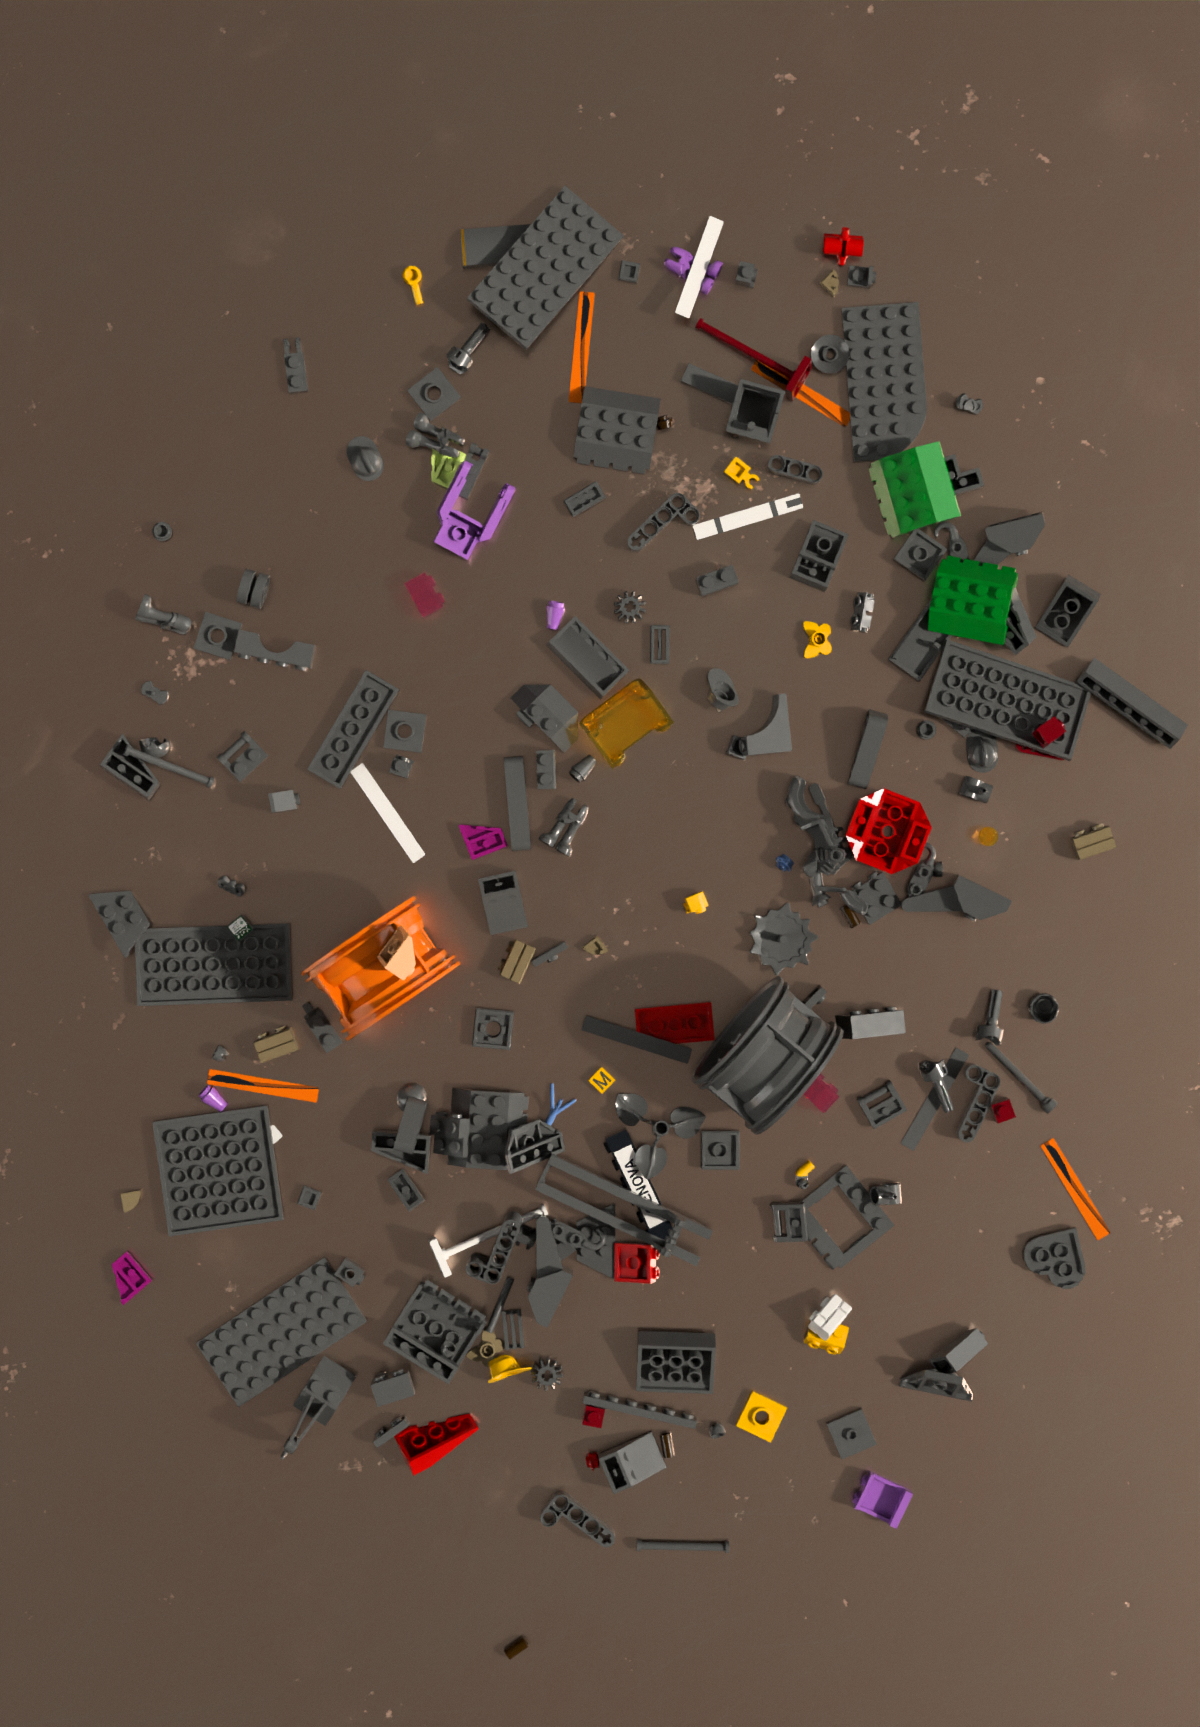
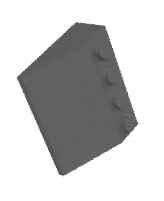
[636,1331,716,1394]

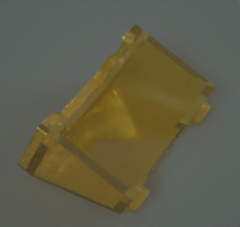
[579,678,674,769]

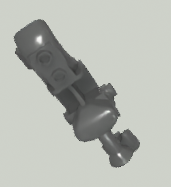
[785,776,868,915]

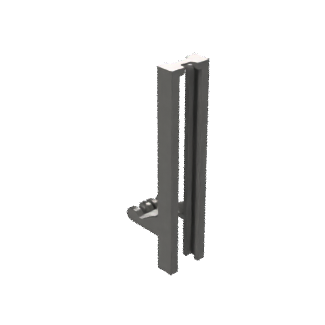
[535,1154,713,1266]

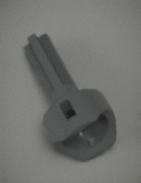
[447,323,490,375]
[975,989,1004,1046]
[919,1059,954,1113]

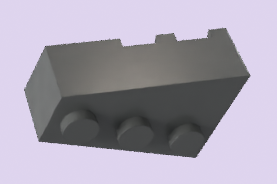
[1005,588,1037,655]
[100,733,160,801]
[371,1129,431,1174]

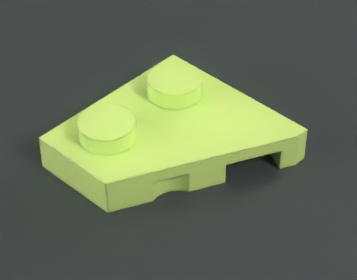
[431,439,466,489]

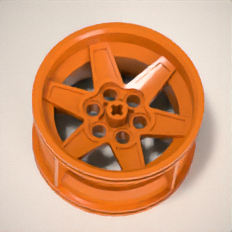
[301,896,461,1041]

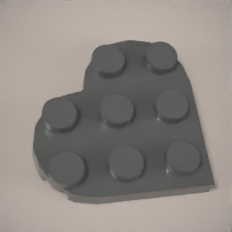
[1023,1227,1086,1289]

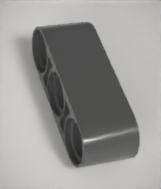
[767,455,823,485]
[393,1097,428,1155]

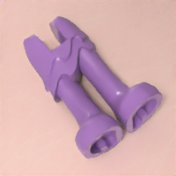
[664,247,723,295]

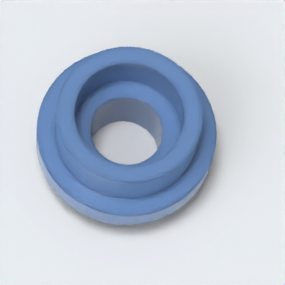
[776,854,794,872]

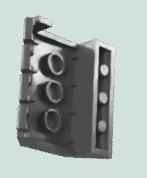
[573,386,661,474]
[447,1087,529,1170]
[383,1280,487,1385]

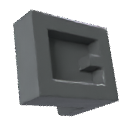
[847,265,876,289]

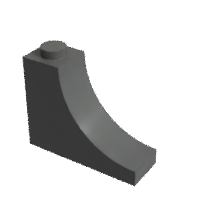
[739,693,792,756]

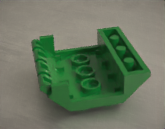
[869,441,961,538]
[928,556,1018,645]

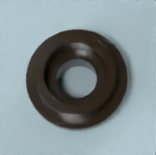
[657,415,673,430]

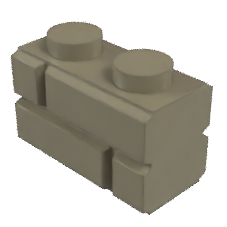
[1070,823,1116,860]
[498,939,536,984]
[253,1025,299,1063]

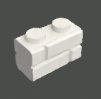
[808,1294,852,1341]

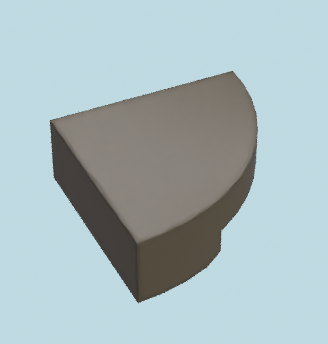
[820,269,839,297]
[582,936,608,955]
[121,1190,141,1213]

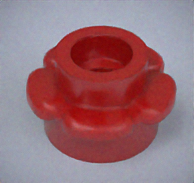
[586,1452,600,1471]

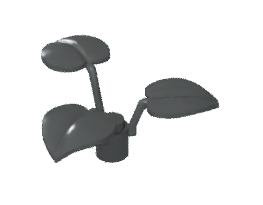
[615,1094,706,1179]

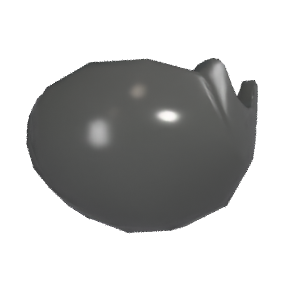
[139,737,170,758]
[1029,993,1059,1024]
[396,1083,427,1112]

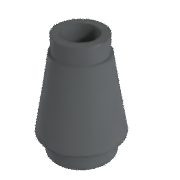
[569,755,597,783]

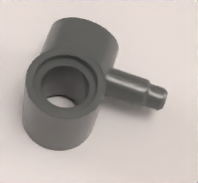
[959,776,993,803]
[870,1183,902,1206]

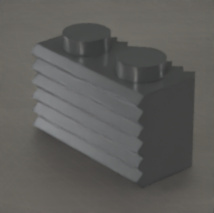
[696,564,738,596]
[536,750,556,790]

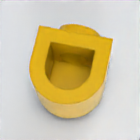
[683,891,708,914]

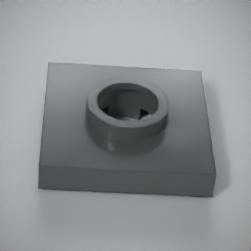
[407,367,461,421]
[194,612,243,660]
[383,710,427,753]
[472,1008,514,1050]

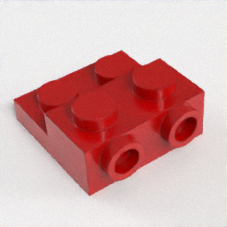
[614,1242,660,1284]

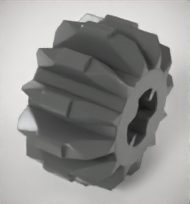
[614,591,646,624]
[531,1357,564,1391]

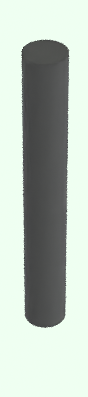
[485,1277,514,1333]

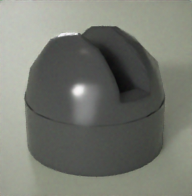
[933,861,943,877]
[212,1045,228,1062]
[440,1340,457,1358]
[709,1423,726,1439]

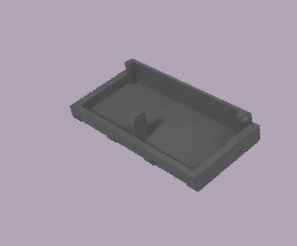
[888,598,952,682]

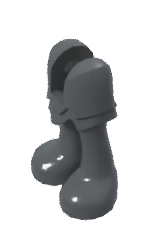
[406,412,465,458]
[135,594,191,635]
[539,798,588,857]

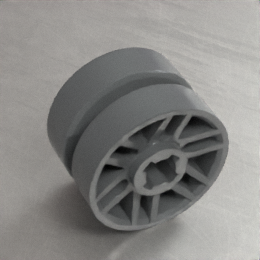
[236,568,270,609]

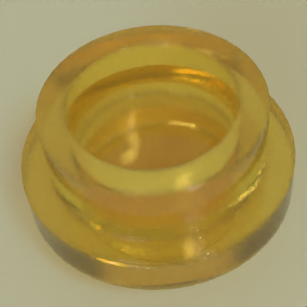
[979,827,998,846]

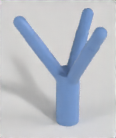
[545,1083,576,1126]

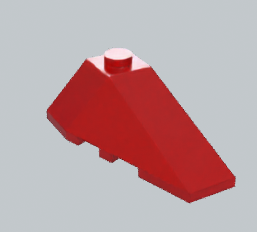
[394,1414,479,1476]

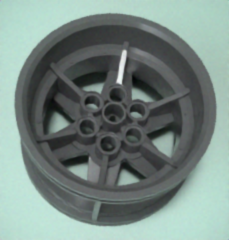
[691,976,843,1135]

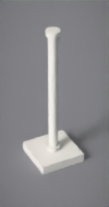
[427,1204,548,1277]

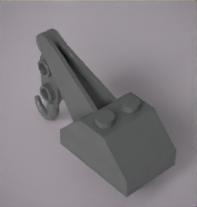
[934,511,1046,566]
[902,843,1012,921]
[526,1215,606,1328]
[281,1356,356,1460]

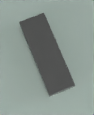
[681,363,738,405]

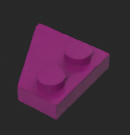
[459,825,508,860]
[112,1251,152,1305]

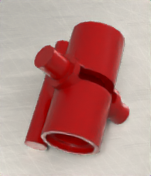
[823,227,864,265]

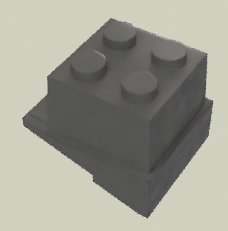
[726,379,785,444]

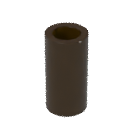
[840,905,861,929]
[660,1432,675,1458]
[504,1637,529,1660]

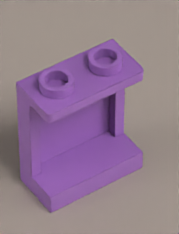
[852,1471,913,1529]

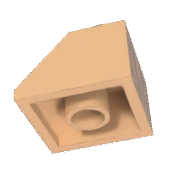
[377,925,416,981]

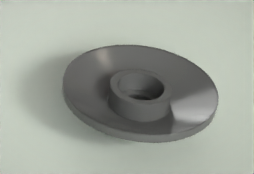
[811,335,850,374]

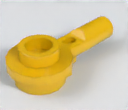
[402,266,423,305]

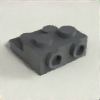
[851,871,902,925]
[429,1111,470,1158]

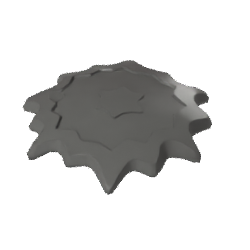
[750,903,818,976]

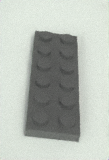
[307,670,399,789]

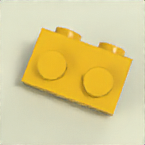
[804,1321,849,1355]

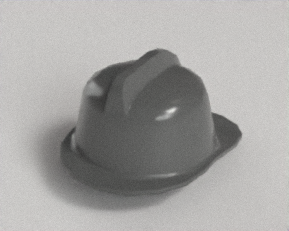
[346,436,384,481]
[707,668,739,712]
[966,729,998,773]

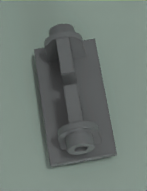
[851,592,875,633]

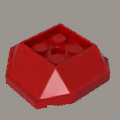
[845,788,932,874]

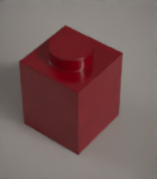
[1032,716,1066,749]
[990,1097,1016,1124]
[582,1404,605,1428]

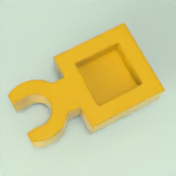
[724,457,759,490]

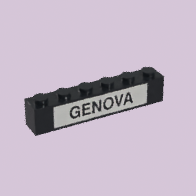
[603,1128,673,1240]

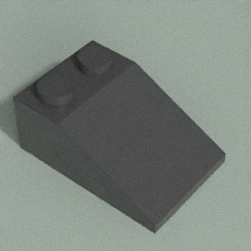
[1035,574,1101,647]

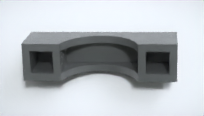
[234,630,316,671]

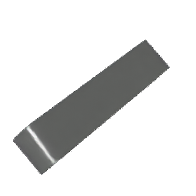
[504,756,531,851]

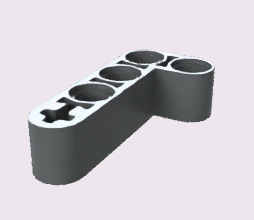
[627,493,700,552]
[848,709,888,789]
[956,1063,1000,1143]
[465,1211,522,1284]
[540,1491,615,1547]

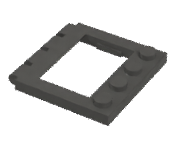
[800,1165,894,1270]

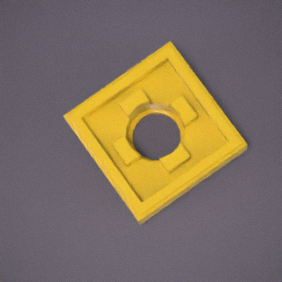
[736,1390,787,1443]

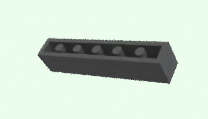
[1077,658,1188,749]

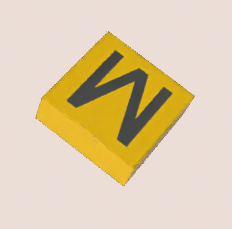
[588,1066,615,1094]

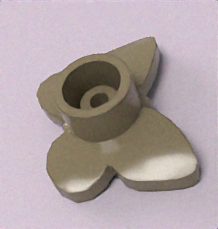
[466,1326,505,1367]

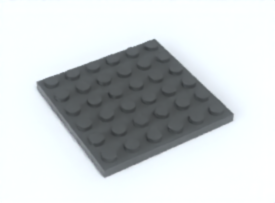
[152,1105,284,1236]

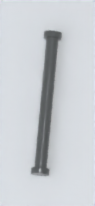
[123,744,214,788]
[637,1540,729,1553]

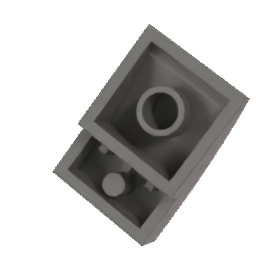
[789,520,849,592]

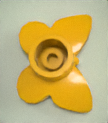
[803,621,832,658]

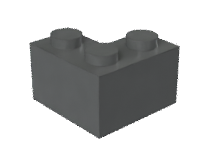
[944,454,984,496]
[371,1369,415,1407]

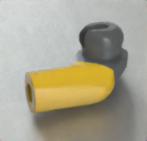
[796,1160,815,1189]

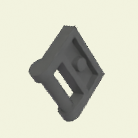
[217,730,268,782]
[857,1080,907,1129]
[770,1202,808,1242]

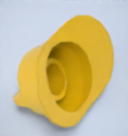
[488,1355,532,1383]

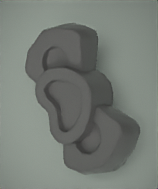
[956,393,983,414]
[141,681,169,705]
[218,875,245,897]

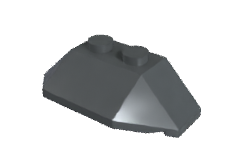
[510,684,578,753]
[505,1119,565,1174]

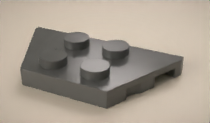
[88,891,150,958]
[577,1203,615,1278]
[899,1369,973,1402]

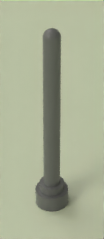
[986,1042,1058,1114]

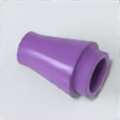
[546,601,565,630]
[198,1085,228,1112]

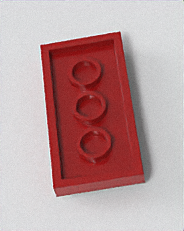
[635,1002,715,1044]

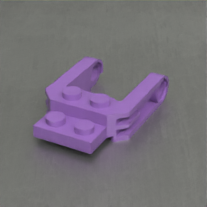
[433,460,515,560]

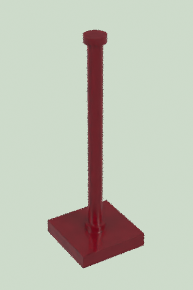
[695,318,812,402]

